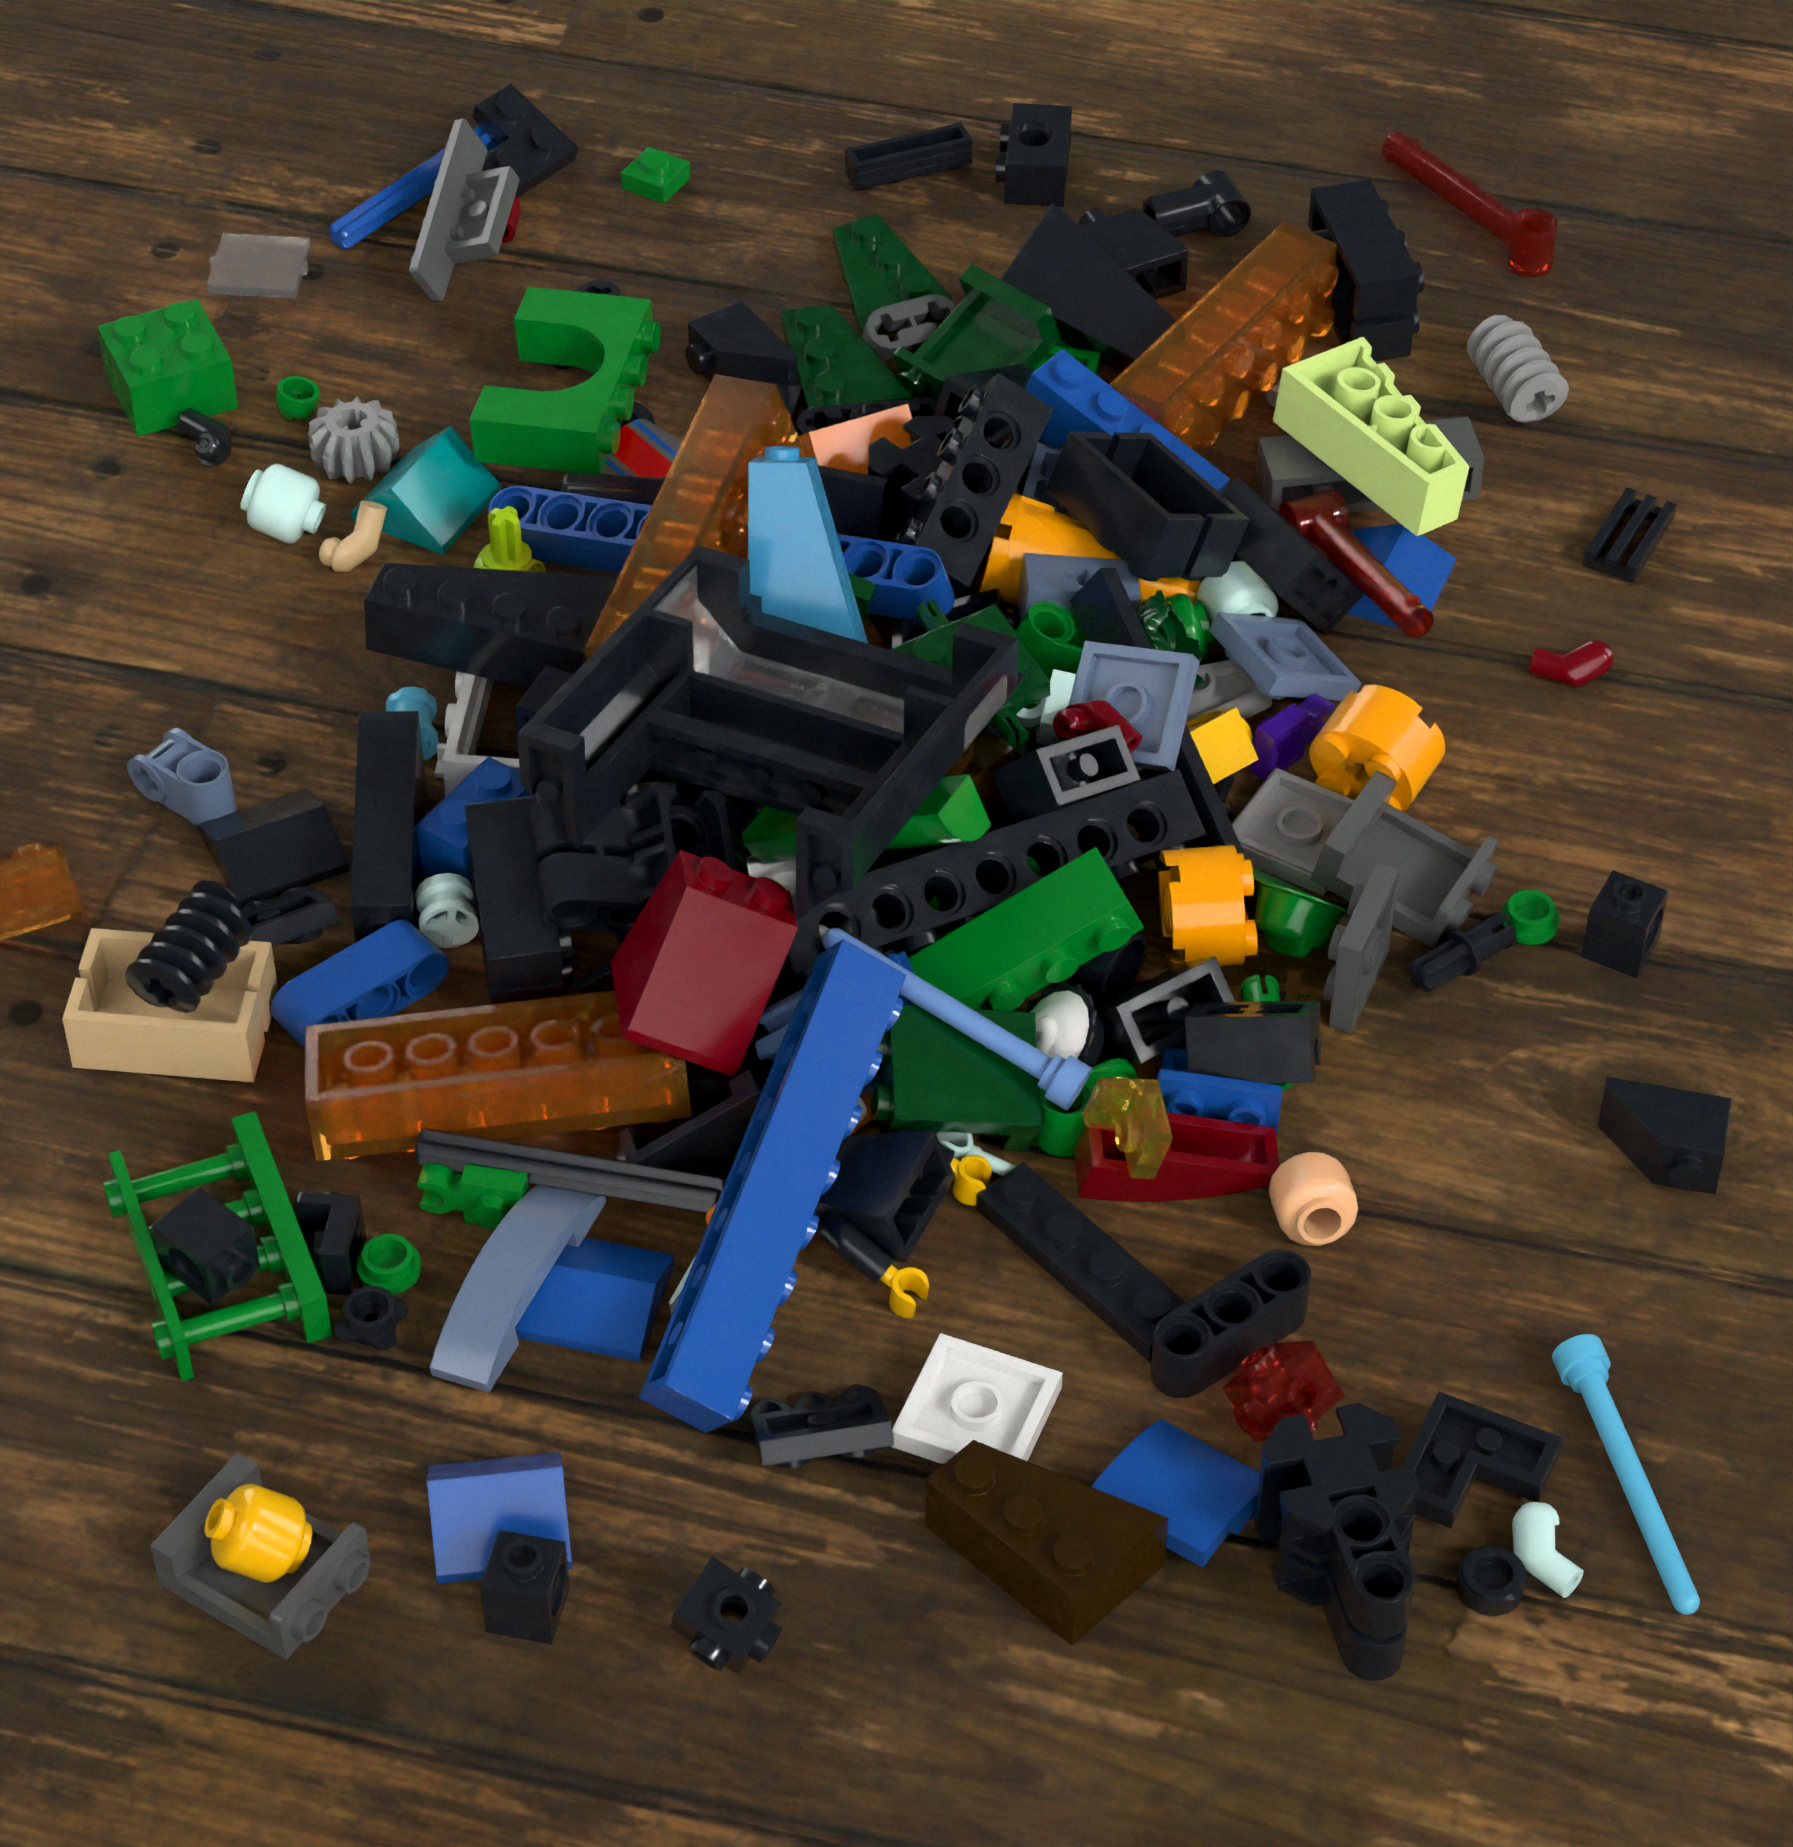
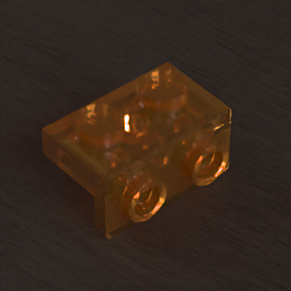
[0,842,83,940]

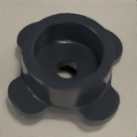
[334,1286,408,1351]

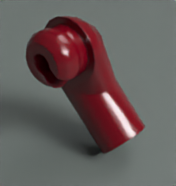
[1529,640,1614,687]

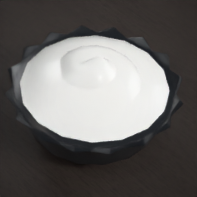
[1026,981,1104,1067]

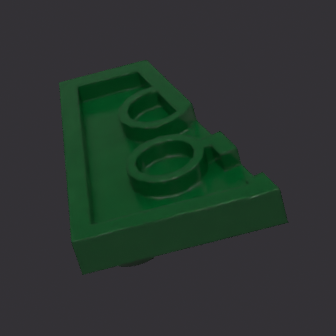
[833,214,952,337]

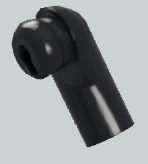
[178,408,231,467]

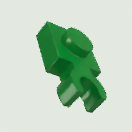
[417,1164,529,1230]

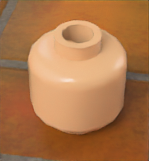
[1269,1152,1358,1246]

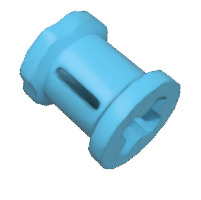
[386,686,439,761]

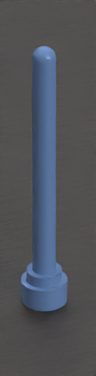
[823,928,1093,1111]

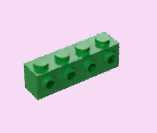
[908,847,1144,1011]

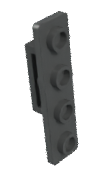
[409,118,520,302]

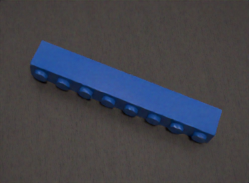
[639,939,906,1433]

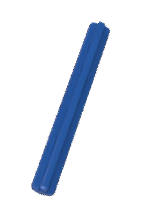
[328,125,500,250]

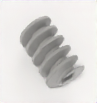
[1466,315,1569,423]

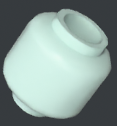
[240,463,326,544]
[1196,561,1278,627]

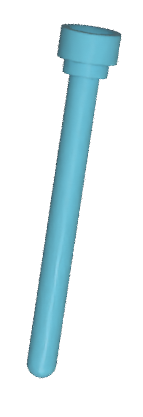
[1552,1334,1700,1615]

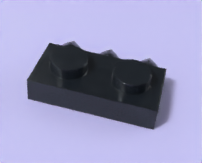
[242,885,339,947]
[751,1384,894,1468]

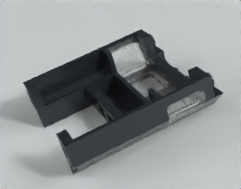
[517,545,1026,919]

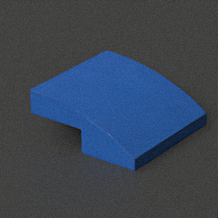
[1091,1419,1260,1568]

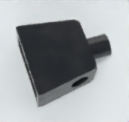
[1078,208,1189,300]

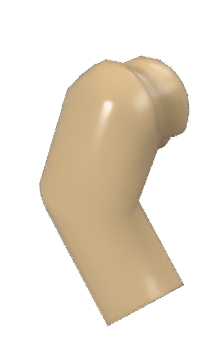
[319,501,387,572]

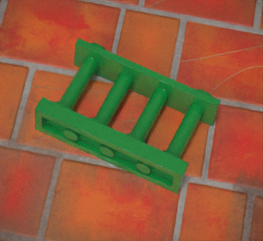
[102,1111,332,1382]

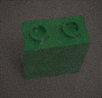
[892,264,1061,400]
[870,1005,1042,1151]

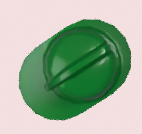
[1252,867,1347,959]

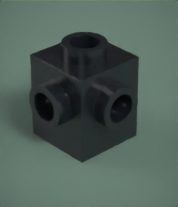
[671,1556,783,1673]

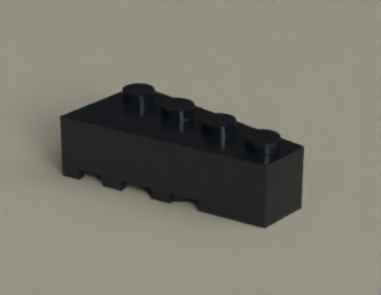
[364,563,619,688]

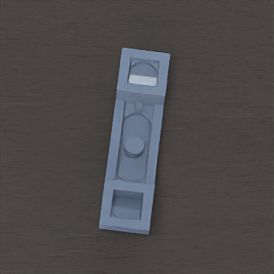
[430,1184,607,1393]

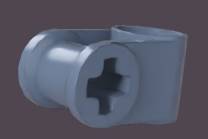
[127,728,237,826]

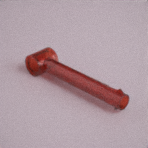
[1382,131,1557,277]
[1279,489,1434,638]

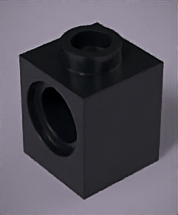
[1581,870,1669,978]
[152,1187,260,1306]
[480,1530,570,1645]

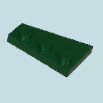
[781,304,913,410]

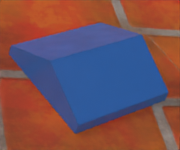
[1334,524,1456,635]
[515,1238,675,1362]

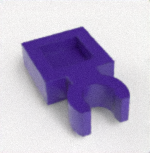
[1250,694,1334,781]

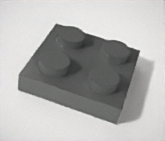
[1323,863,1399,1034]

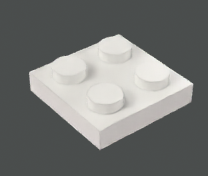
[891,1333,1063,1464]

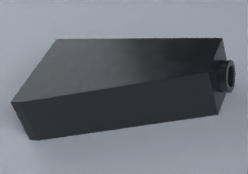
[1000,204,1189,392]
[350,711,427,943]

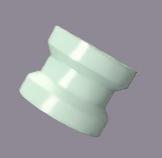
[415,873,479,949]

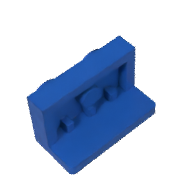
[1155,1048,1284,1135]

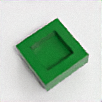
[621,147,691,204]

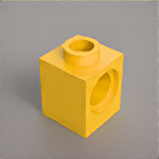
[1186,707,1259,784]

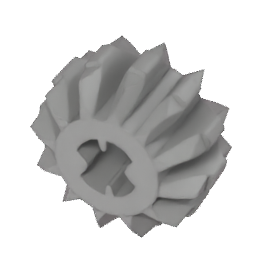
[308,396,400,484]

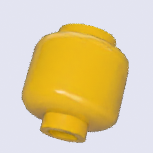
[204,1484,312,1583]

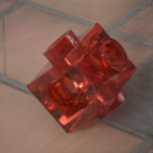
[1222,1341,1345,1442]

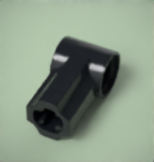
[1143,170,1251,237]

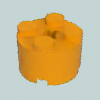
[1309,684,1445,812]
[1159,845,1258,969]

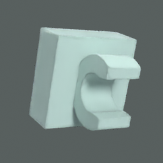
[1015,669,1076,746]

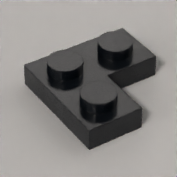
[472,83,579,198]
[1402,1391,1563,1528]

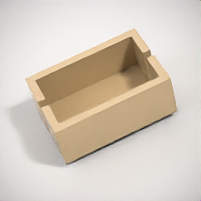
[62,928,279,1082]

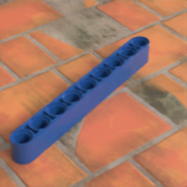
[488,486,955,622]

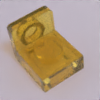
[1083,1077,1173,1179]

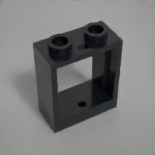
[1220,477,1364,635]

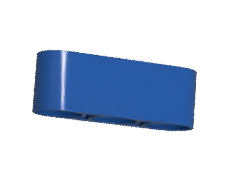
[270,919,449,1056]

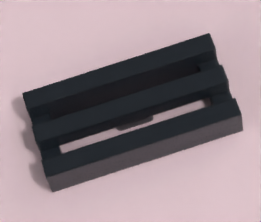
[1583,487,1677,582]

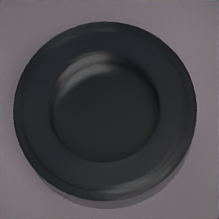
[1456,1546,1527,1616]

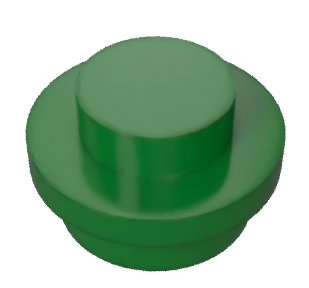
[1500,890,1560,945]
[357,1234,422,1294]

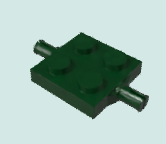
[892,600,1051,749]

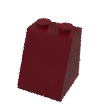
[610,850,798,1077]

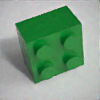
[97,298,238,437]

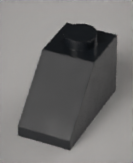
[685,300,798,395]
[1598,1077,1732,1195]

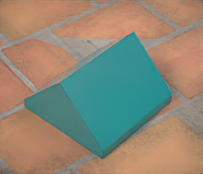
[351,426,501,555]

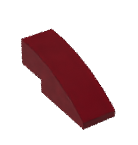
[1074,1111,1280,1202]

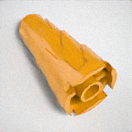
[979,493,1200,607]

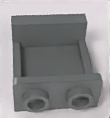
[1310,771,1499,949]
[150,1452,371,1660]

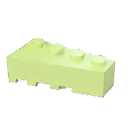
[1273,337,1469,536]

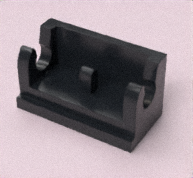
[1185,1001,1321,1083]

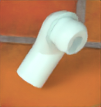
[1512,1502,1584,1598]

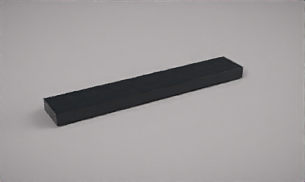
[1069,568,1247,860]

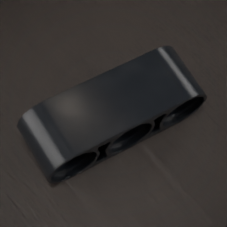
[1150,1249,1311,1398]

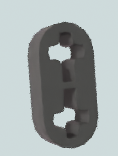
[861,294,956,360]

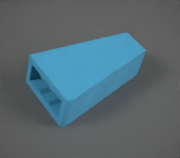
[748,446,868,643]

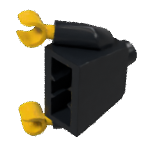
[814,1127,992,1318]

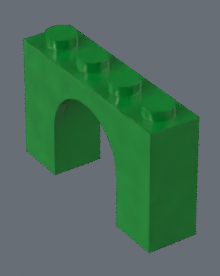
[469,287,661,474]

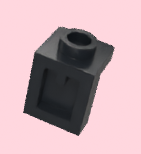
[295,1192,366,1295]

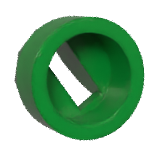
[276,376,320,422]

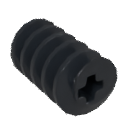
[125,880,253,1013]

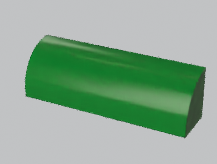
[742,774,991,863]

